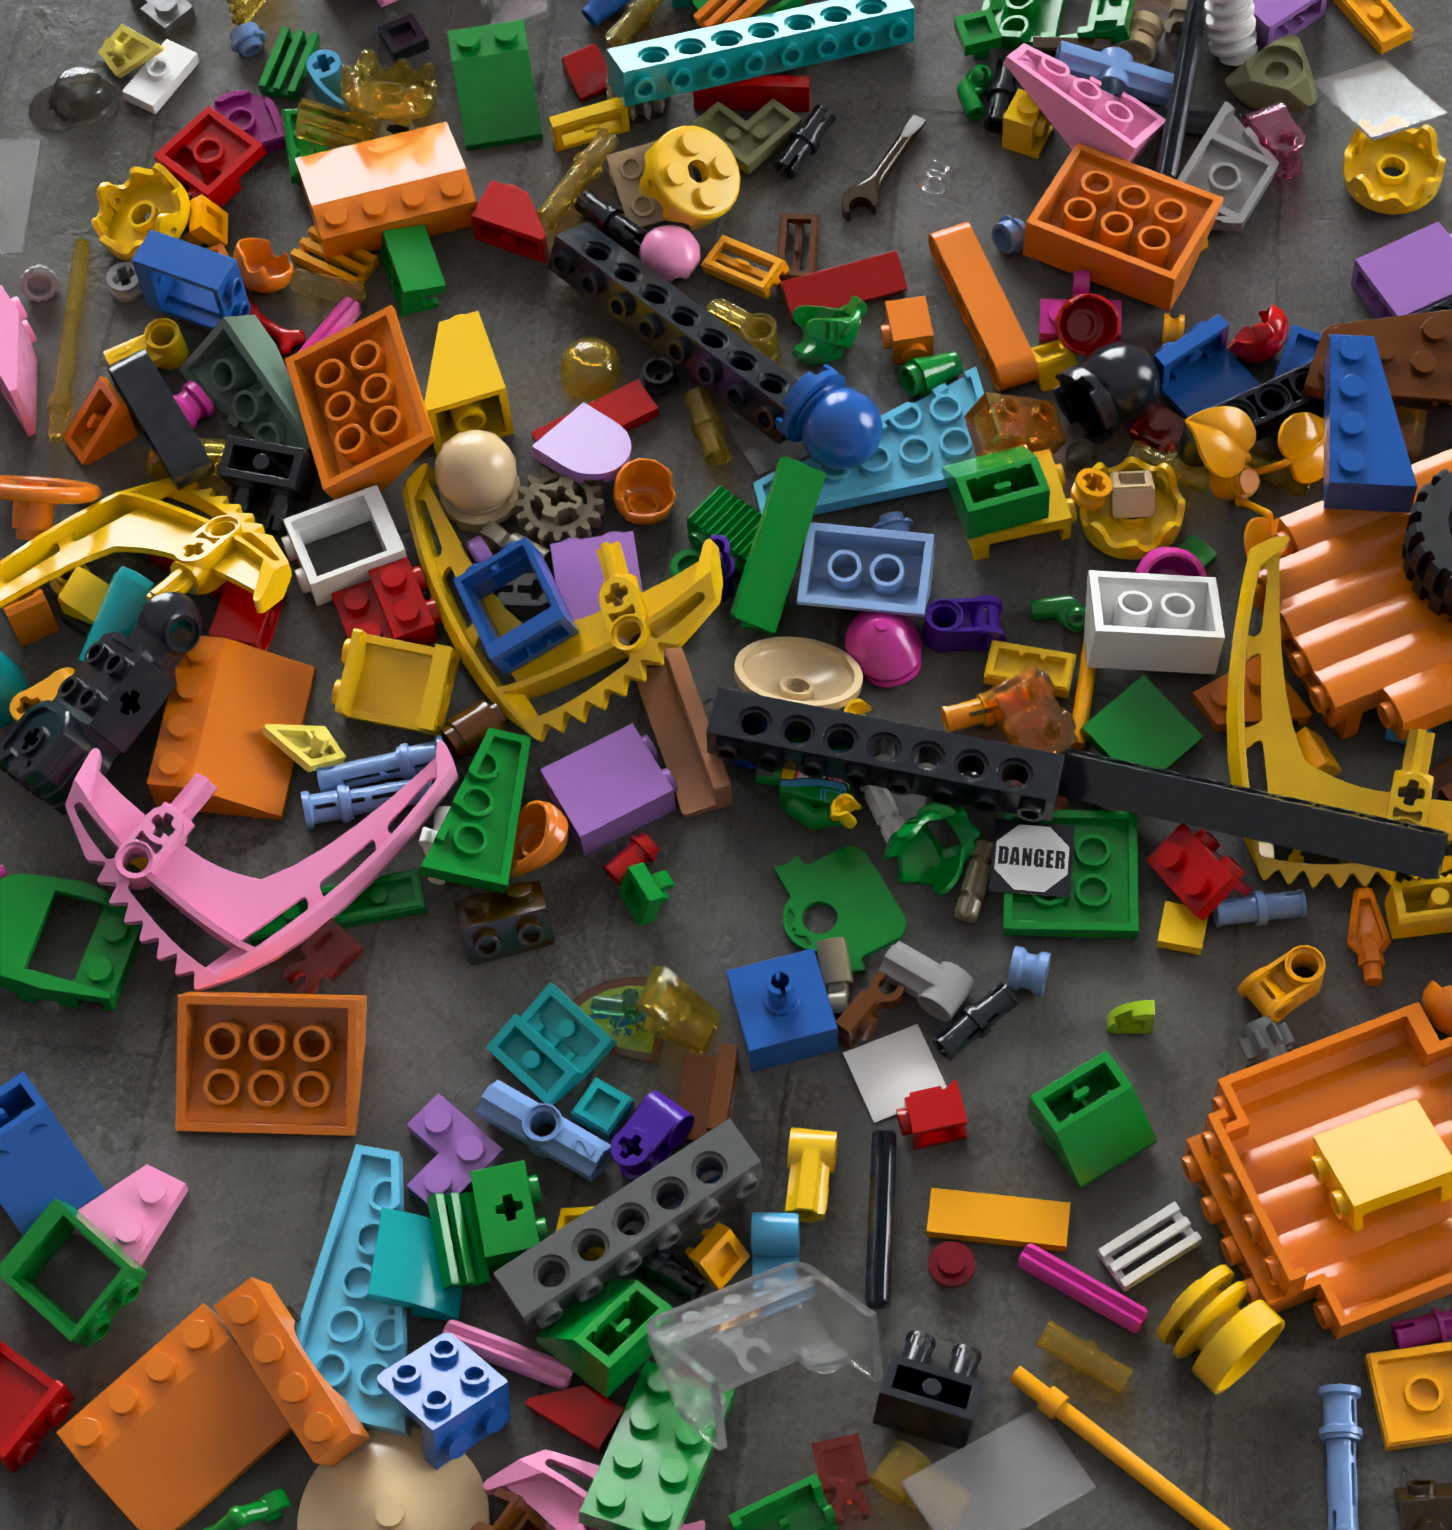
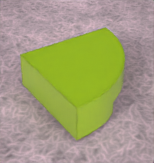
[1106,1000,1155,1034]

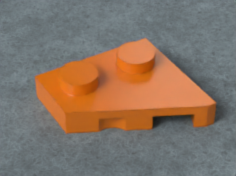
[1192,655,1312,733]

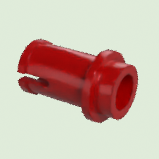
[603,832,659,887]

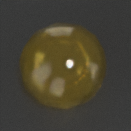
[560,337,622,400]

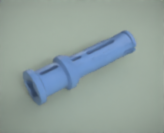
[316,735,445,792]
[301,779,432,830]
[1317,1384,1363,1530]

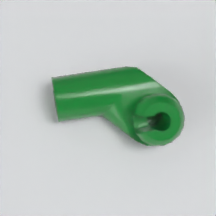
[956,64,992,121]
[1030,595,1086,632]

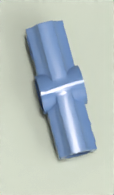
[1055,40,1174,107]
[476,1079,611,1182]

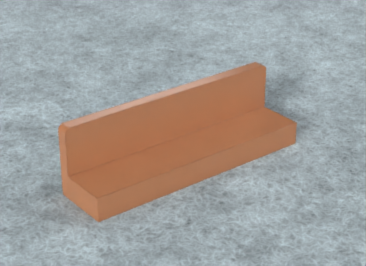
[635,647,733,818]

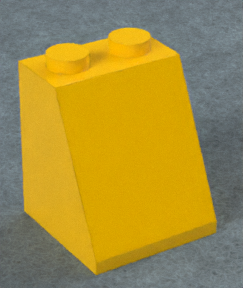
[424,311,515,457]

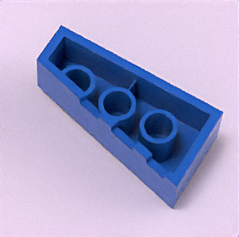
[1323,334,1417,513]

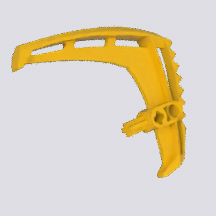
[402,463,723,743]
[0,478,292,613]
[1226,536,1452,889]

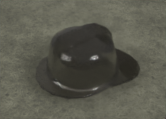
[28,66,120,132]

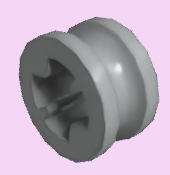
[106,262,143,302]

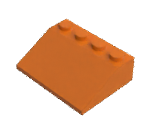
[295,122,477,263]
[1023,142,1224,312]
[285,305,436,500]
[147,635,316,820]
[175,991,367,1136]
[56,1303,293,1530]

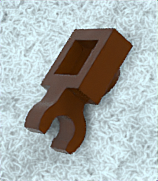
[836,971,904,1050]

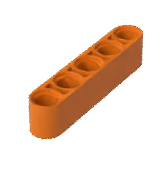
[928,222,1039,392]

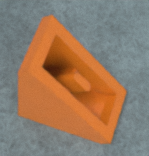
[63,376,138,465]
[3,586,60,647]

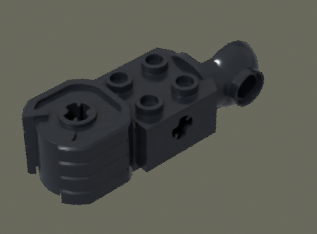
[0,592,202,815]

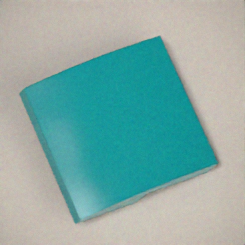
[486,983,618,1105]
[366,1207,463,1321]

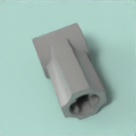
[878,941,975,1022]

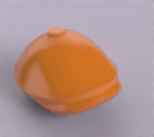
[509,800,569,877]

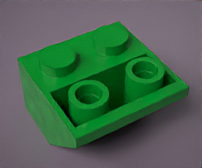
[942,445,1050,539]
[1028,1050,1157,1190]
[536,1279,673,1398]

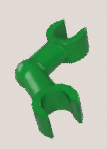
[203,1489,291,1530]

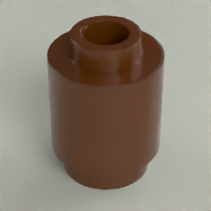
[440,699,507,759]

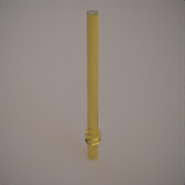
[47,238,90,443]

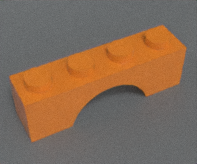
[214,1277,370,1467]

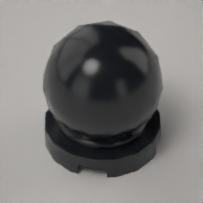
[1054,341,1161,445]

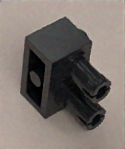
[217,435,318,537]
[872,1330,984,1451]

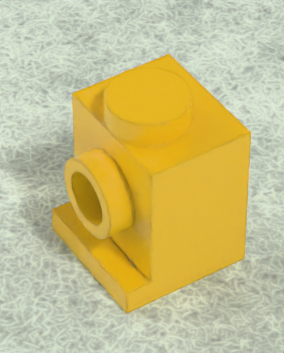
[1002,88,1053,159]

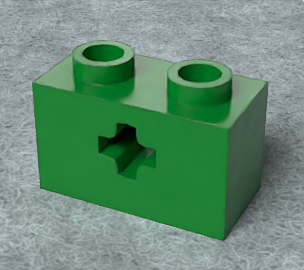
[470,1160,549,1273]

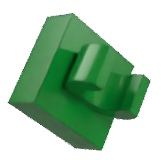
[954,8,1002,61]
[618,862,675,926]

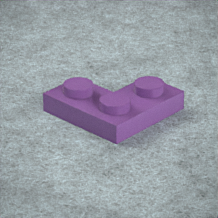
[406,1093,505,1214]

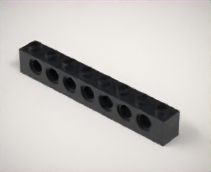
[547,222,798,445]
[706,687,1065,822]

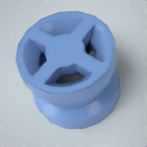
[1006,946,1051,997]

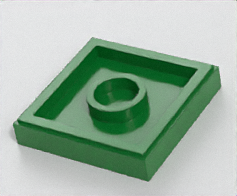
[1080,675,1204,770]

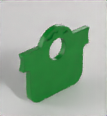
[774,846,906,976]

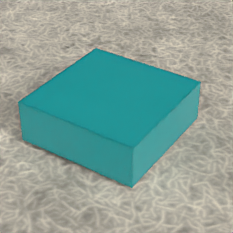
[571,1077,635,1141]

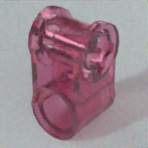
[1241,102,1305,178]

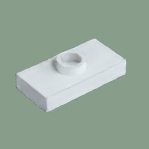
[122,39,200,115]

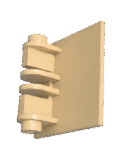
[606,141,696,228]

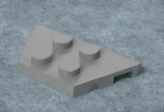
[1177,101,1279,232]

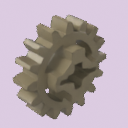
[514,467,605,547]

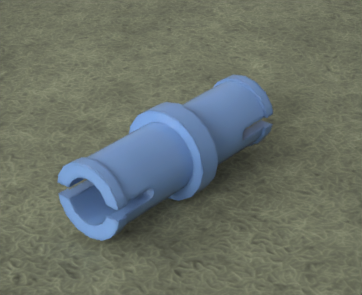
[1212,889,1307,927]

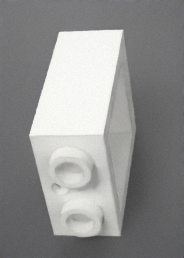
[281,485,407,606]

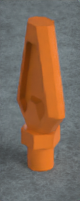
[1347,887,1391,986]

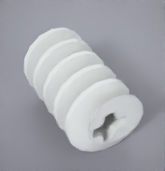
[1204,0,1258,66]

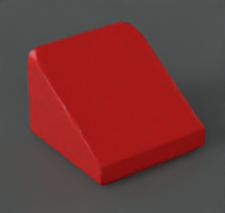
[562,44,608,102]

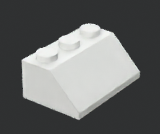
[1084,570,1225,674]

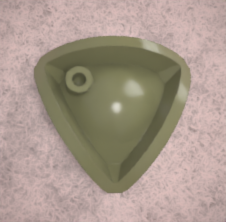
[1225,34,1317,115]

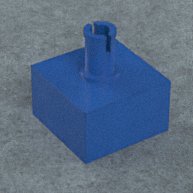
[726,948,839,1072]

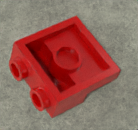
[153,105,266,208]
[330,557,442,645]

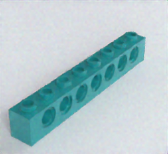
[607,0,915,107]

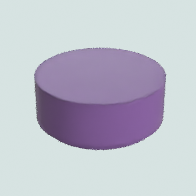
[464,536,493,564]

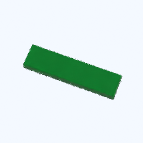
[250,868,427,946]

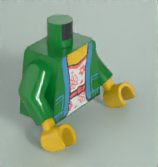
[756,698,872,831]

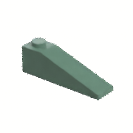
[179,314,311,453]

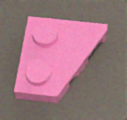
[73,1164,189,1266]

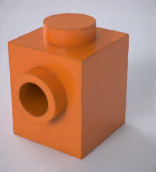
[880,296,934,364]

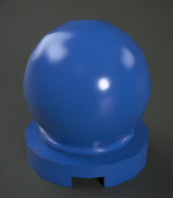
[775,364,882,470]

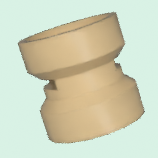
[1117,10,1165,65]

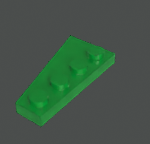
[418,728,531,894]

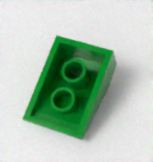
[447,19,543,151]

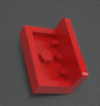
[1146,823,1252,921]

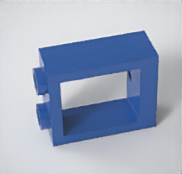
[132,230,251,330]
[453,536,580,675]

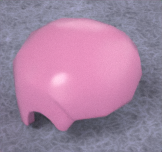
[638,225,701,283]

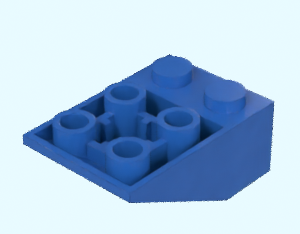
[0,1071,106,1236]

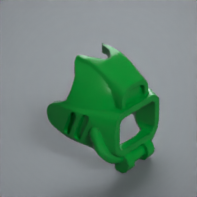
[792,296,868,364]
[883,803,980,896]

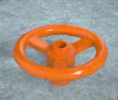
[0,475,102,540]

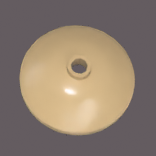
[734,636,863,710]

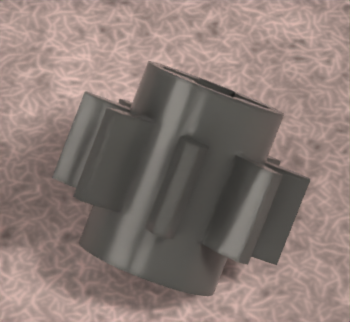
[1236,1017,1296,1068]

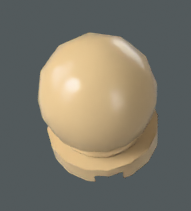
[435,429,521,533]

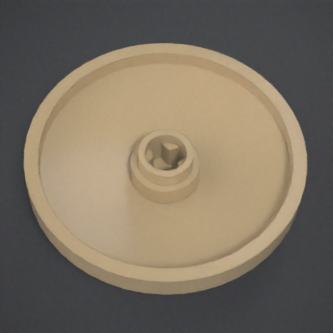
[297,1426,491,1530]

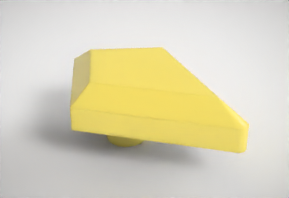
[98,24,164,78]
[262,724,346,772]

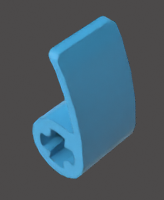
[306,49,352,128]
[751,1212,800,1304]

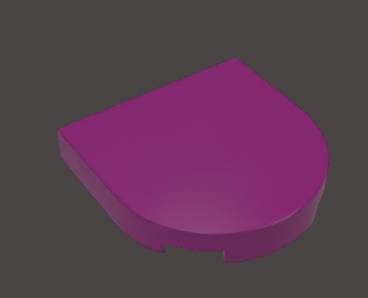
[212,90,286,153]

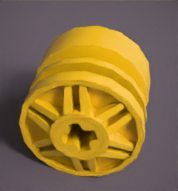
[1156,1265,1285,1394]

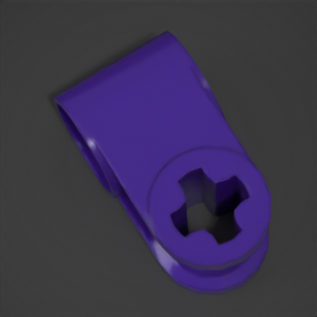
[923,595,1007,653]
[610,1090,695,1182]

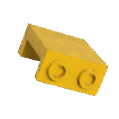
[962,449,1077,561]
[332,628,461,736]
[1309,1099,1452,1232]

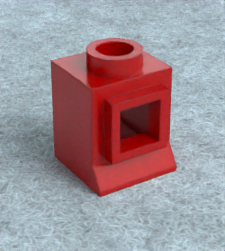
[896,1080,968,1150]

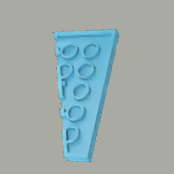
[753,366,1001,515]
[295,1144,410,1437]

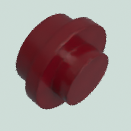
[928,1241,975,1288]

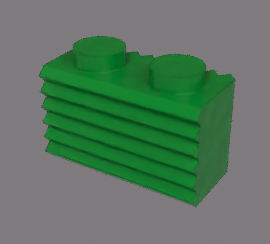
[686,486,762,576]

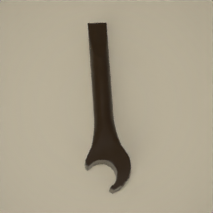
[841,114,927,222]

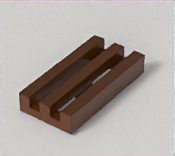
[777,213,820,286]

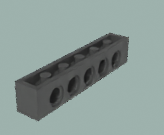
[494,1118,764,1332]

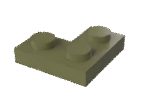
[691,98,802,175]

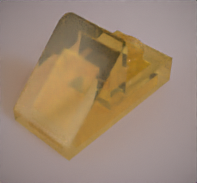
[636,966,722,1053]

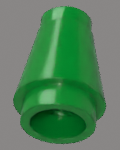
[899,351,963,398]

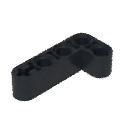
[107,349,215,491]

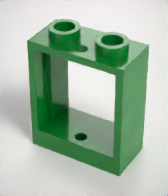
[0,1198,149,1347]

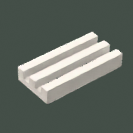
[1097,1201,1202,1292]

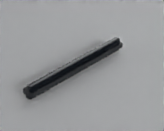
[1156,0,1207,179]

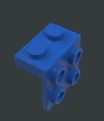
[1154,314,1261,419]
[377,1333,511,1470]

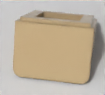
[1109,470,1155,518]

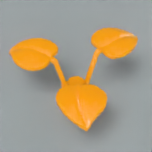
[1185,406,1324,559]

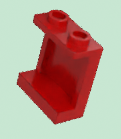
[0,1340,75,1473]

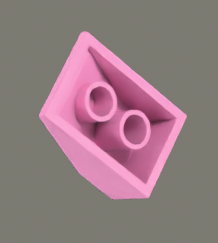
[0,285,38,437]

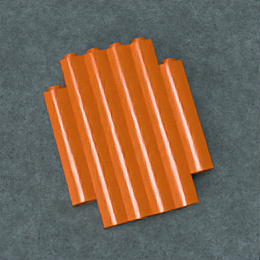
[1254,449,1452,741]
[1180,1002,1452,1339]

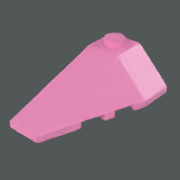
[1003,43,1165,164]

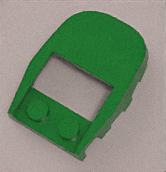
[982,0,1135,50]
[0,874,146,1012]

